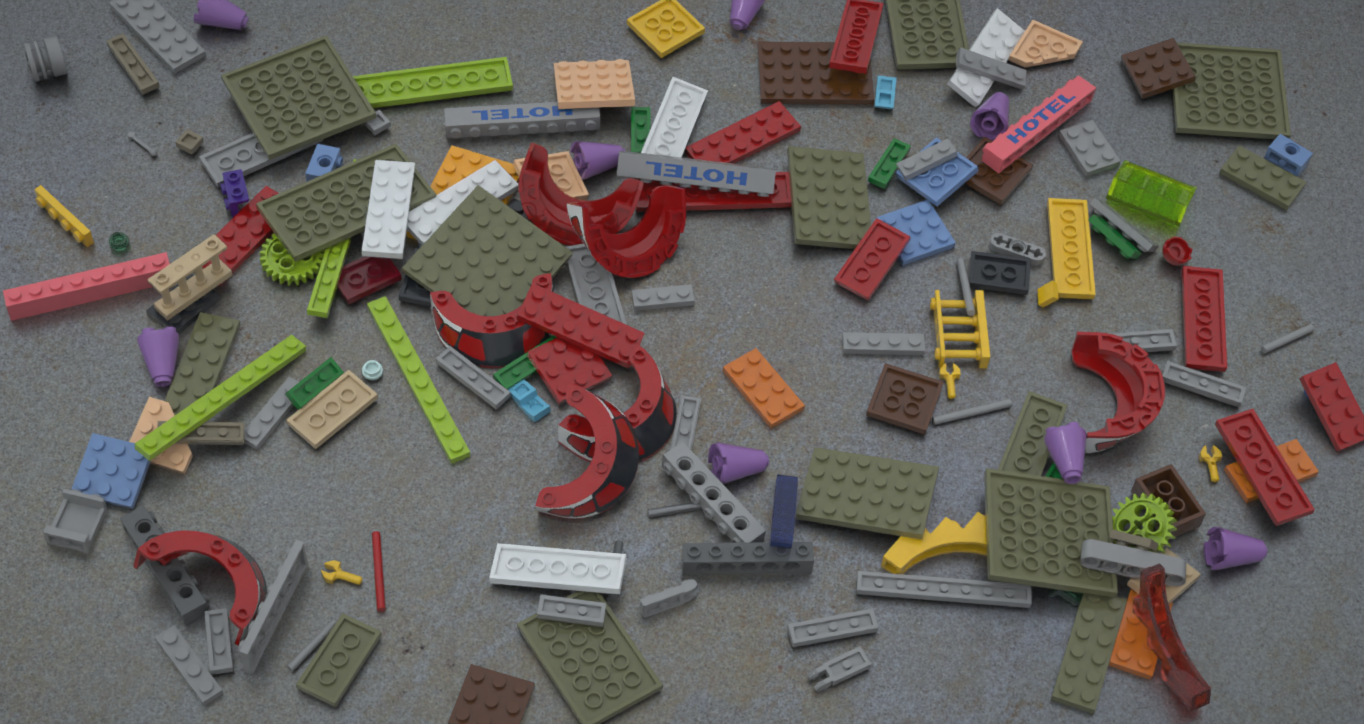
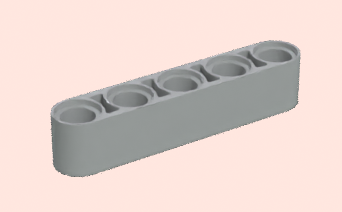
[1080,539,1186,587]

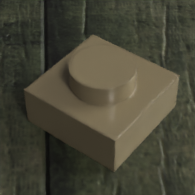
[175,129,204,155]

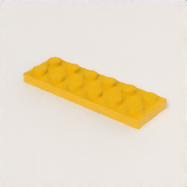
[1047,198,1096,299]

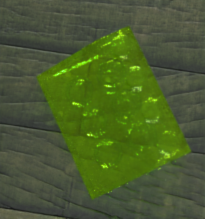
[1106,160,1197,227]

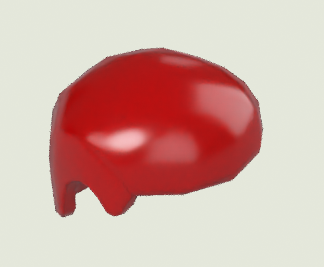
[1162,237,1193,266]

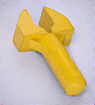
[939,363,961,399]
[1199,445,1222,482]
[321,560,362,585]

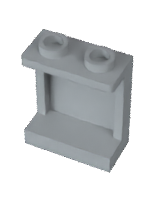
[43,489,108,553]

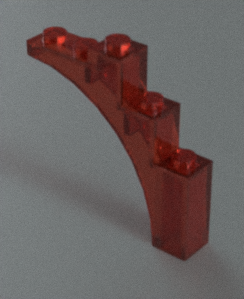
[1133,563,1211,711]

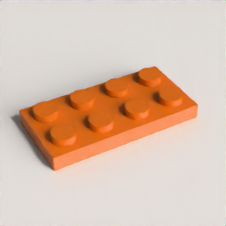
[723,348,805,429]
[1224,439,1319,503]
[1108,589,1173,680]

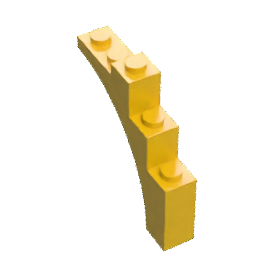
[881,512,987,574]

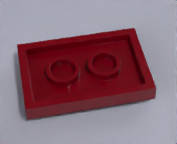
[337,256,402,305]

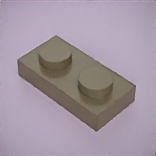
[1109,529,1159,552]

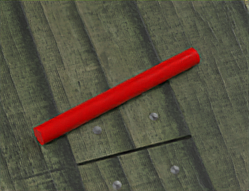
[372,531,386,612]

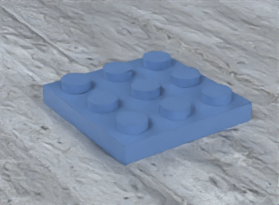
[895,137,978,206]
[876,200,956,266]
[71,433,151,509]

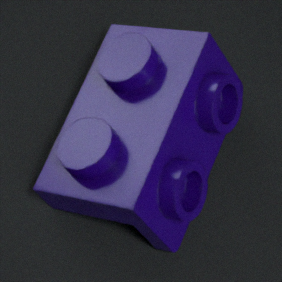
[220,169,249,218]

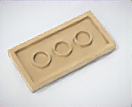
[286,370,378,449]

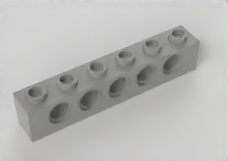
[662,441,766,543]

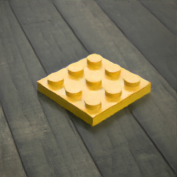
[627,0,705,58]

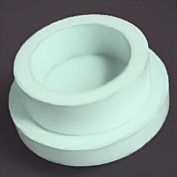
[362,360,383,380]

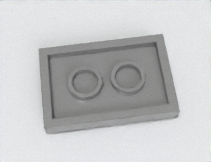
[1058,120,1121,177]

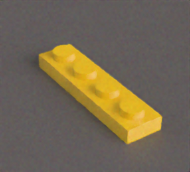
[34,185,94,248]

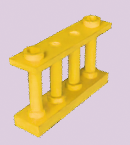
[930,290,990,369]

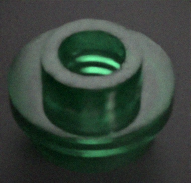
[109,232,129,251]

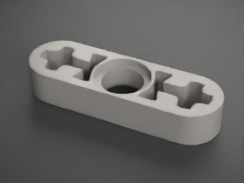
[989,233,1046,266]

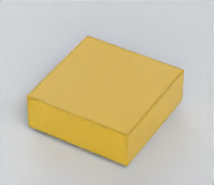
[1037,280,1058,308]

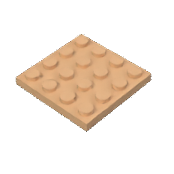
[554,59,635,109]

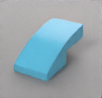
[874,75,897,110]
[508,379,551,422]

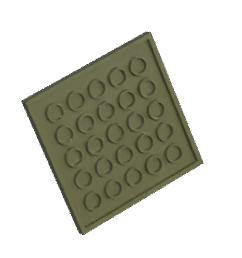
[221,35,376,160]
[1172,42,1291,139]
[402,185,573,316]
[984,468,1118,597]

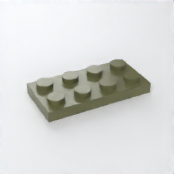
[1219,145,1306,210]
[296,613,382,707]

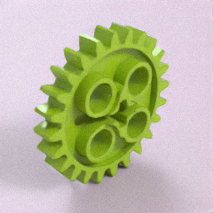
[260,234,325,286]
[1112,493,1177,554]

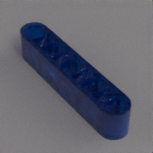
[770,474,798,549]

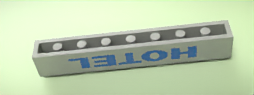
[444,102,600,139]
[617,151,776,197]

